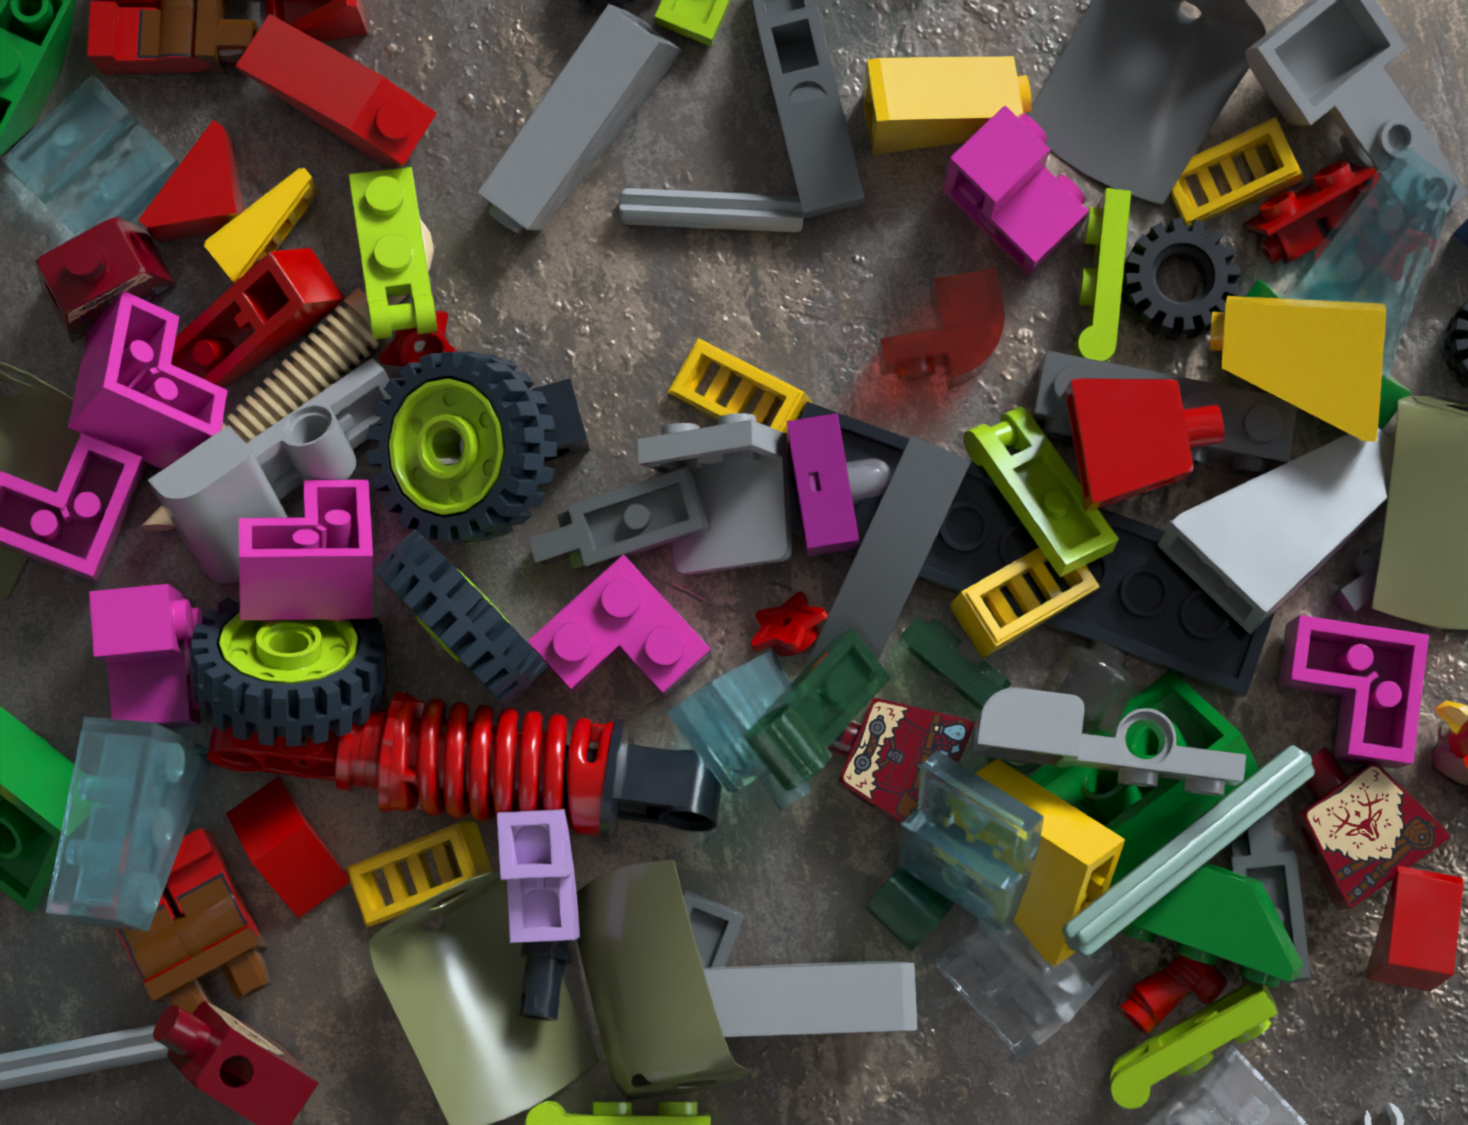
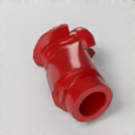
[1119,949,1228,1035]

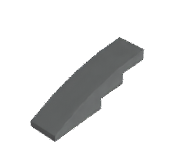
[804,435,971,697]

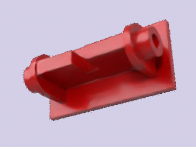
[1244,160,1381,265]

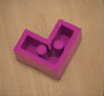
[942,105,1089,277]
[68,290,228,469]
[0,433,146,584]
[239,480,373,622]
[528,554,712,699]
[89,584,202,733]
[1278,615,1429,769]

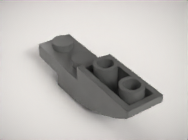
[752,0,866,218]

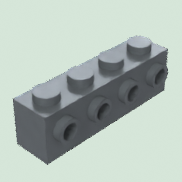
[1030,350,1298,478]

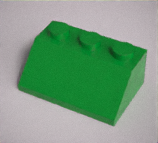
[1028,671,1259,889]
[0,706,116,914]

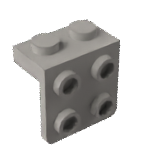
[637,413,792,575]

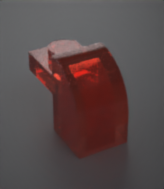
[877,268,1005,389]

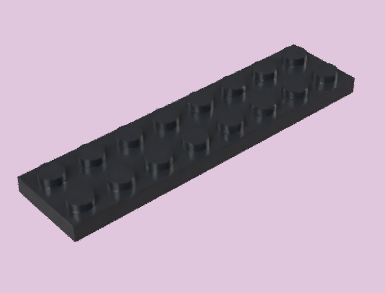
[788,402,1275,697]

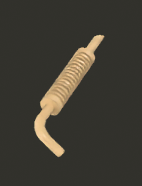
[139,218,434,531]

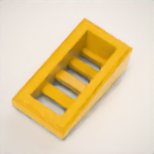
[1170,117,1305,225]
[204,167,319,284]
[667,338,813,451]
[950,548,1100,658]
[345,821,493,928]

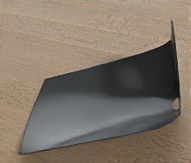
[1027,0,1266,205]

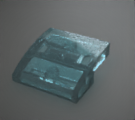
[1,75,180,237]
[899,750,1044,934]

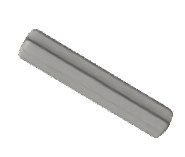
[619,188,804,232]
[0,1024,169,1090]

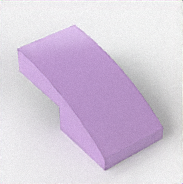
[497,809,580,943]

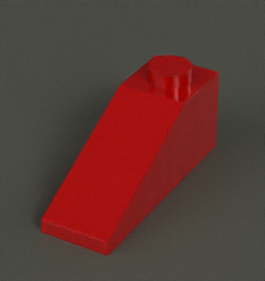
[234,14,437,170]
[171,248,345,389]

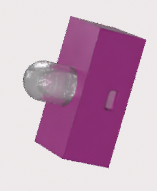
[786,413,892,557]

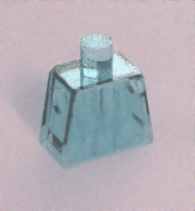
[667,650,817,812]

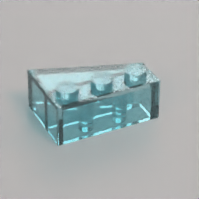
[1282,141,1458,378]
[45,717,211,931]

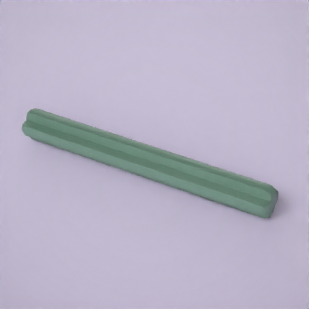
[1062,745,1315,957]

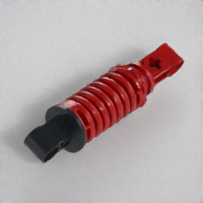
[207,691,725,842]

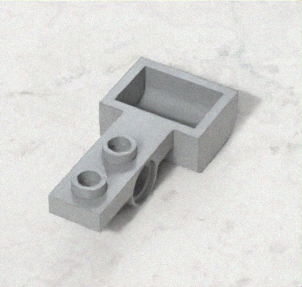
[1245,0,1468,232]
[148,358,391,584]
[969,688,1246,796]

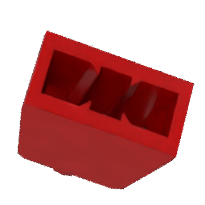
[1064,378,1225,511]

